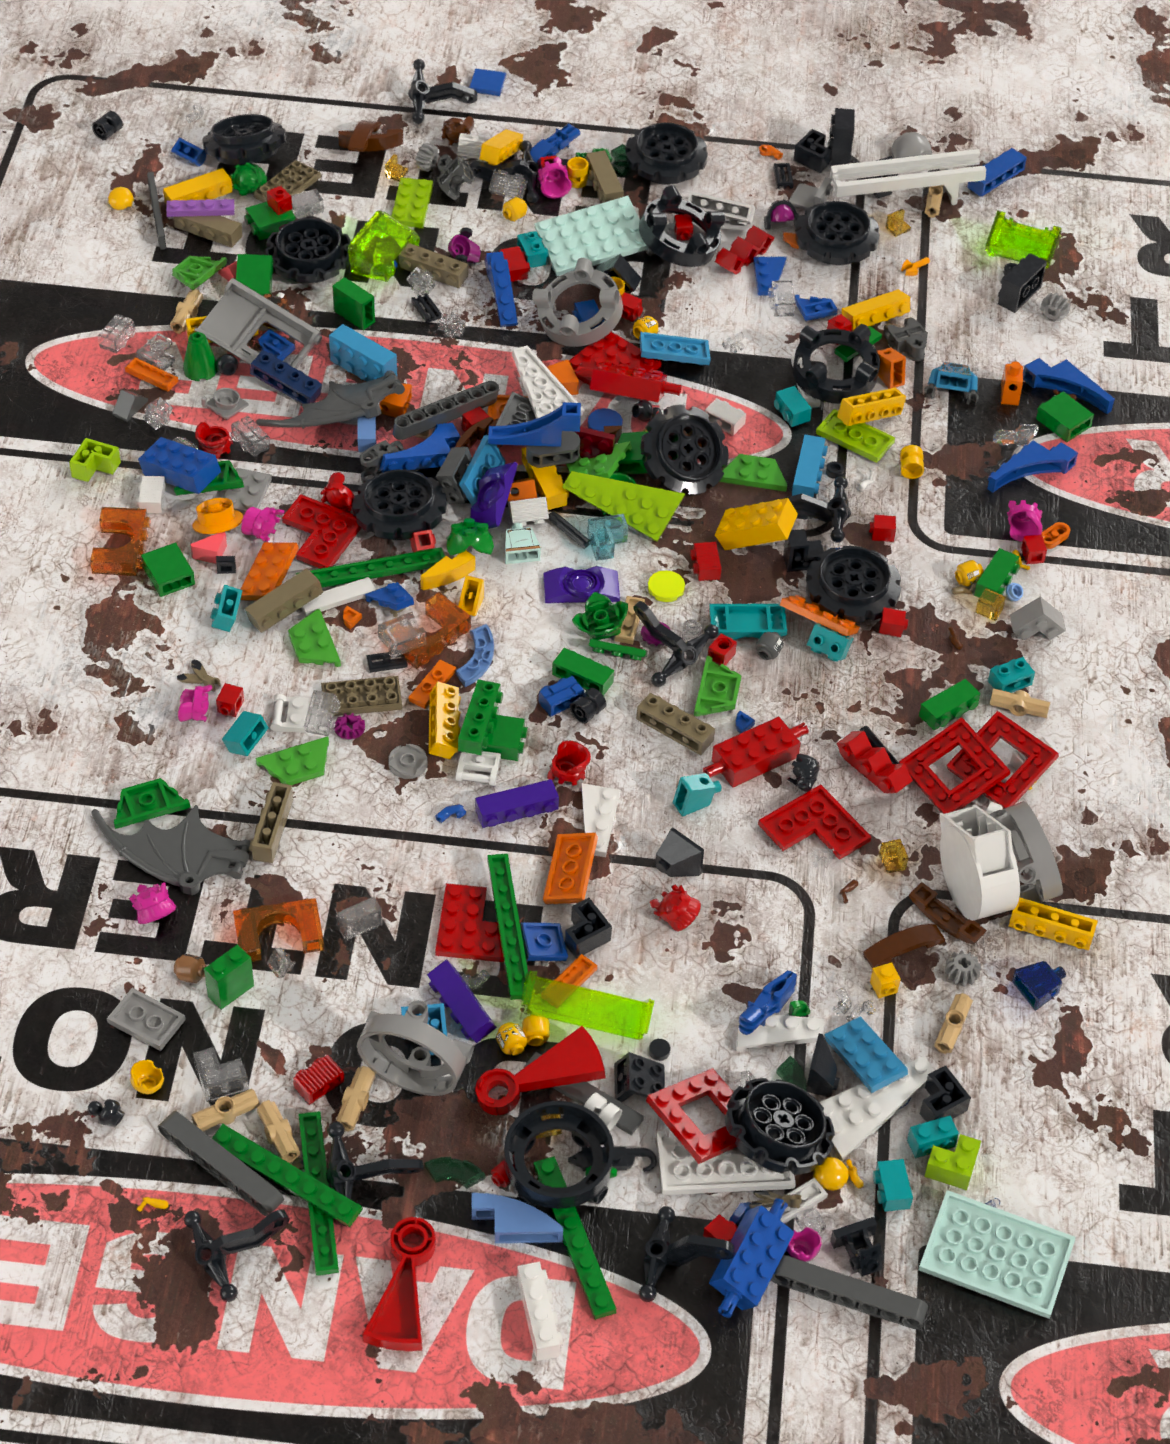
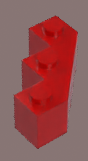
[715,225,775,275]
[836,731,913,793]

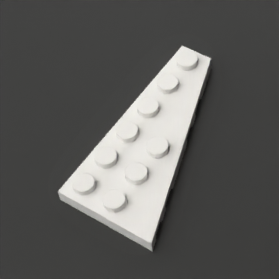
[512,346,584,419]
[819,1056,934,1162]
[656,1133,796,1195]

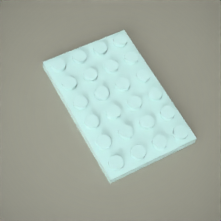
[534,196,648,276]
[919,1190,1076,1319]

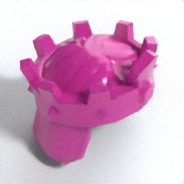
[537,157,572,199]
[1007,500,1043,542]
[241,507,284,542]
[178,685,212,722]
[128,883,176,924]

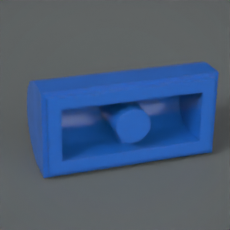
[171,137,207,166]

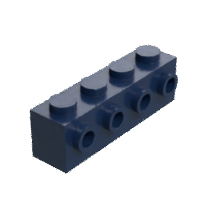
[250,350,322,404]

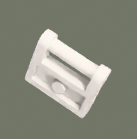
[270,694,309,733]
[456,751,501,786]

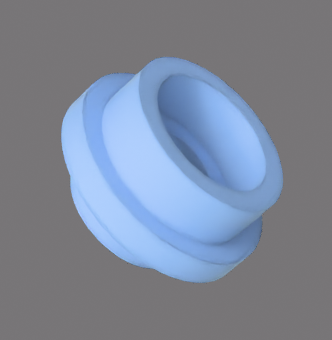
[1006,583,1023,602]

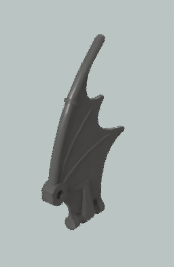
[256,370,405,429]
[91,805,251,895]

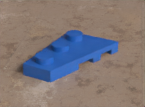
[753,256,787,296]

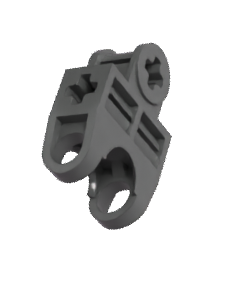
[436,154,475,200]
[884,317,928,361]
[360,440,405,483]

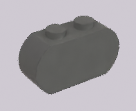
[526,431,580,468]

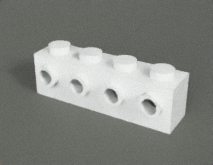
[687,191,756,225]
[517,1262,563,1361]

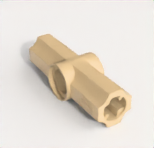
[925,185,944,218]
[170,289,203,334]
[990,689,1050,718]
[934,993,973,1054]
[336,1066,375,1132]
[191,1088,260,1131]
[257,1100,300,1163]

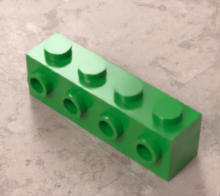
[458,679,503,755]

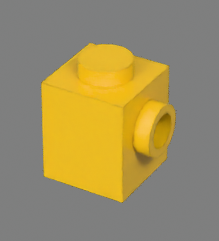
[870,962,901,999]

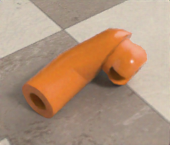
[759,145,783,160]

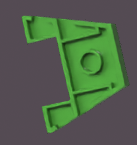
[566,441,632,478]

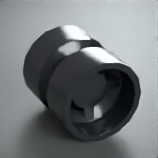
[92,111,123,140]
[570,688,607,724]

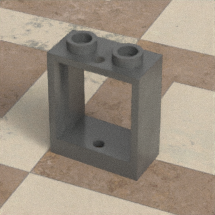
[436,447,472,504]

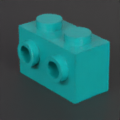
[517,231,549,268]
[774,386,812,427]
[210,584,242,632]
[806,623,854,662]
[988,657,1035,693]
[222,711,269,756]
[907,1116,959,1159]
[873,1159,913,1212]

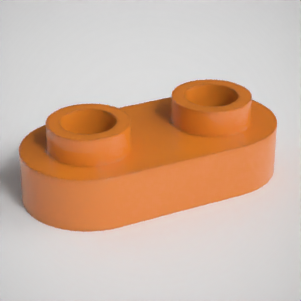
[1041,522,1070,549]

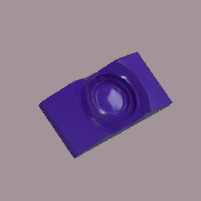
[470,462,518,529]
[543,566,620,603]

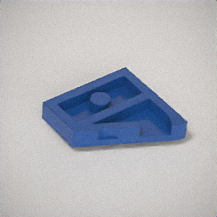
[794,295,838,321]
[258,329,296,361]
[365,582,414,611]

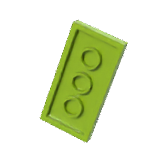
[390,178,433,228]
[816,409,895,463]

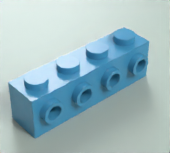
[792,435,828,498]

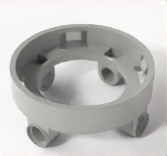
[532,258,623,347]
[990,801,1063,903]
[357,1000,474,1096]

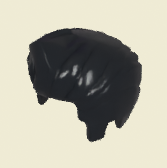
[787,753,820,792]

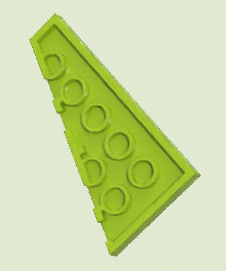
[562,471,685,542]

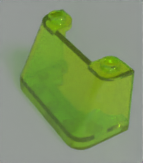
[348,210,420,282]
[985,211,1062,268]

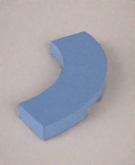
[456,624,494,687]

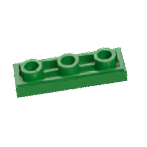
[834,326,882,362]
[589,639,648,661]

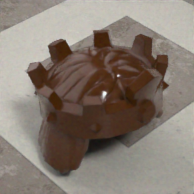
[441,116,474,146]

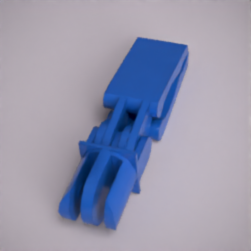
[530,124,581,164]
[738,970,797,1035]

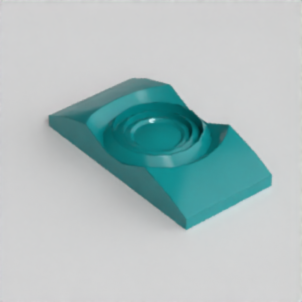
[709,604,787,640]

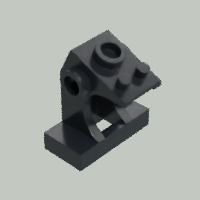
[830,1217,884,1277]

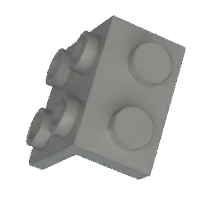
[789,177,833,210]

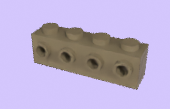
[586,150,624,203]
[173,216,242,248]
[399,243,468,288]
[245,568,323,633]
[636,693,715,755]
[249,782,293,863]

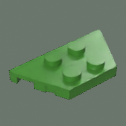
[172,256,227,290]
[719,454,787,492]
[288,609,341,667]
[694,656,742,717]
[256,736,329,785]

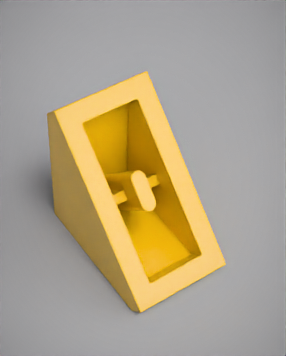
[457,575,484,616]

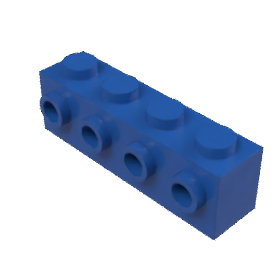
[967,148,1027,197]

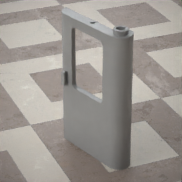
[195,278,322,369]

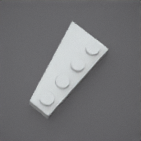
[581,783,621,857]
[737,1011,824,1052]

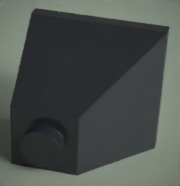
[655,828,704,877]
[806,1033,840,1098]

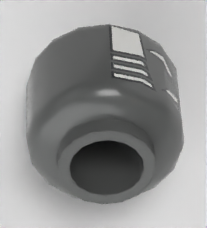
[756,632,784,660]

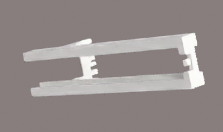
[830,149,986,205]

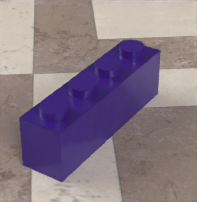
[475,779,559,828]
[427,959,497,1043]

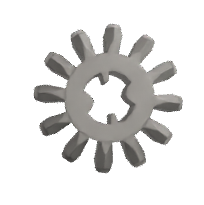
[415,143,440,172]
[1040,293,1070,322]
[945,951,981,986]

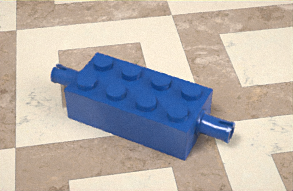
[709,1198,795,1318]

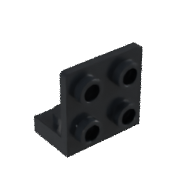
[614,1052,665,1103]

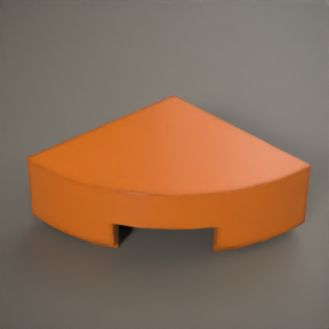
[783,232,799,249]
[343,606,362,630]

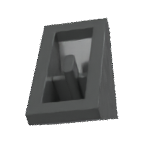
[112,390,148,422]

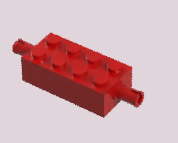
[576,361,682,403]
[703,716,809,788]

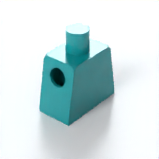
[672,773,722,817]

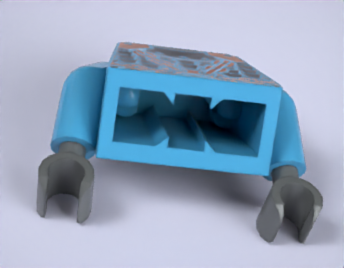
[924,362,979,405]

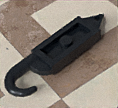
[568,1147,657,1172]

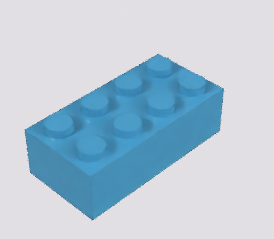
[329,324,397,382]

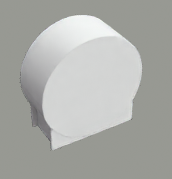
[939,804,1020,921]

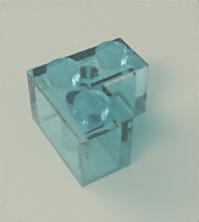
[587,514,628,561]

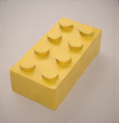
[715,498,798,550]

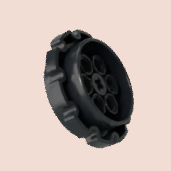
[202,114,286,165]
[625,122,708,185]
[795,201,880,265]
[266,218,352,283]
[640,405,729,497]
[352,469,447,540]
[806,546,901,623]
[725,1078,835,1175]

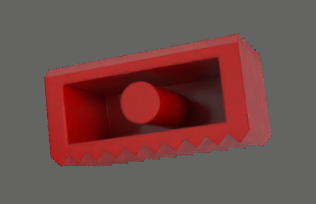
[499,246,530,282]
[690,542,721,581]
[293,1055,344,1105]

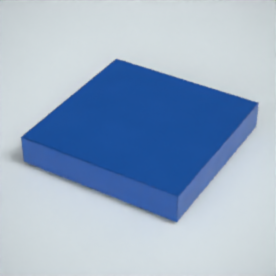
[469,68,506,96]
[520,923,568,961]

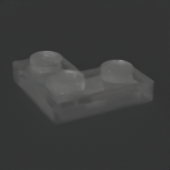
[136,333,175,371]
[993,424,1038,446]

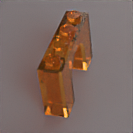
[90,507,151,576]
[384,592,471,669]
[233,898,324,961]

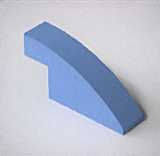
[357,416,376,452]
[472,1193,563,1244]

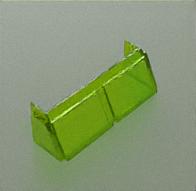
[521,971,655,1040]

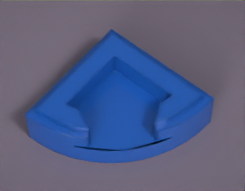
[735,711,755,734]
[729,1202,751,1225]

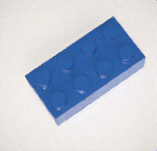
[138,437,221,494]

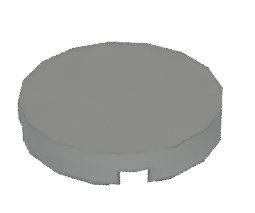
[388,744,428,779]

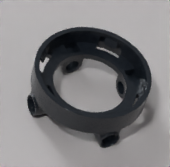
[639,185,725,267]
[793,324,880,404]
[504,1101,614,1209]

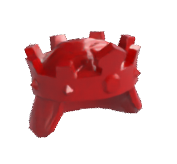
[195,422,233,459]
[320,472,354,511]
[547,740,591,786]
[649,884,701,932]

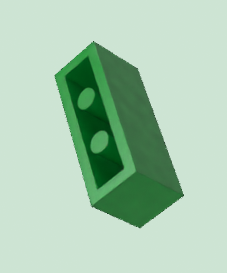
[974,548,1020,604]
[552,648,614,696]
[919,679,980,730]

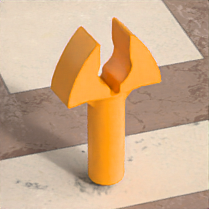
[901,257,930,276]

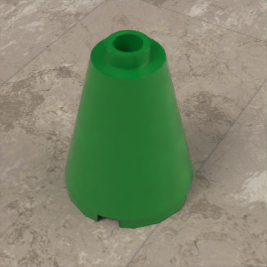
[183,332,218,381]

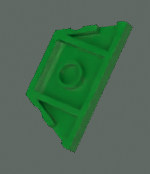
[174,460,244,496]
[114,778,191,829]

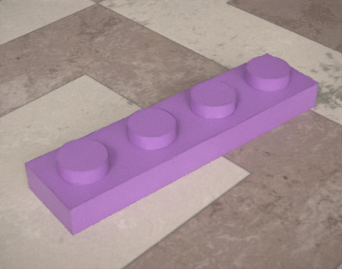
[167,199,235,217]

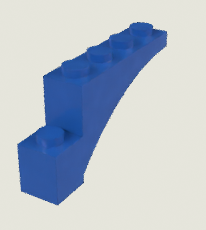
[485,251,518,327]
[1023,358,1114,414]
[488,402,581,447]
[380,423,461,473]
[987,440,1078,492]

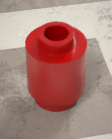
[491,1155,515,1188]

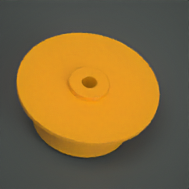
[192,498,243,534]

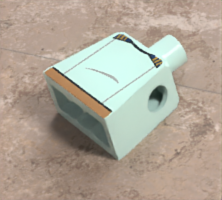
[505,523,541,564]

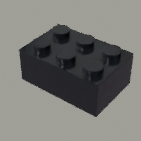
[827,108,855,167]
[998,253,1047,313]

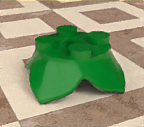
[446,518,494,556]
[572,592,628,641]

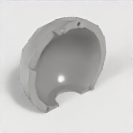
[891,132,932,158]

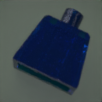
[1012,961,1066,1011]

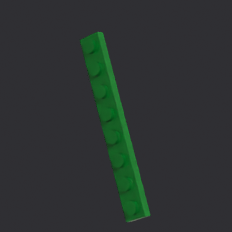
[296,547,445,588]
[487,853,532,1000]
[298,1111,339,1276]
[212,1124,363,1228]
[533,1156,617,1320]

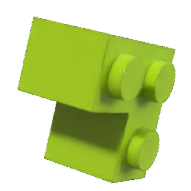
[69,438,121,482]
[924,1134,981,1190]

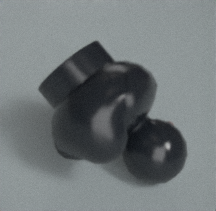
[216,354,238,376]
[632,400,662,422]
[88,1099,125,1128]

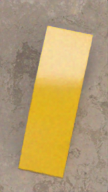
[420,551,476,590]

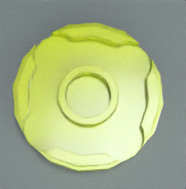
[648,570,685,602]

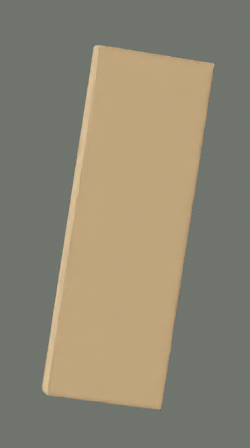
[614,596,645,645]

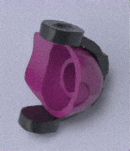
[764,200,800,230]
[448,227,481,263]

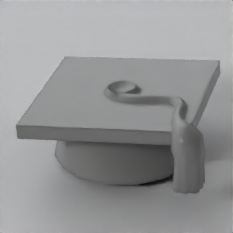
[201,388,249,420]

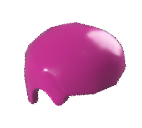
[786,1227,822,1262]

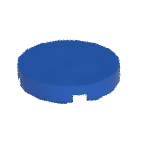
[587,408,623,431]

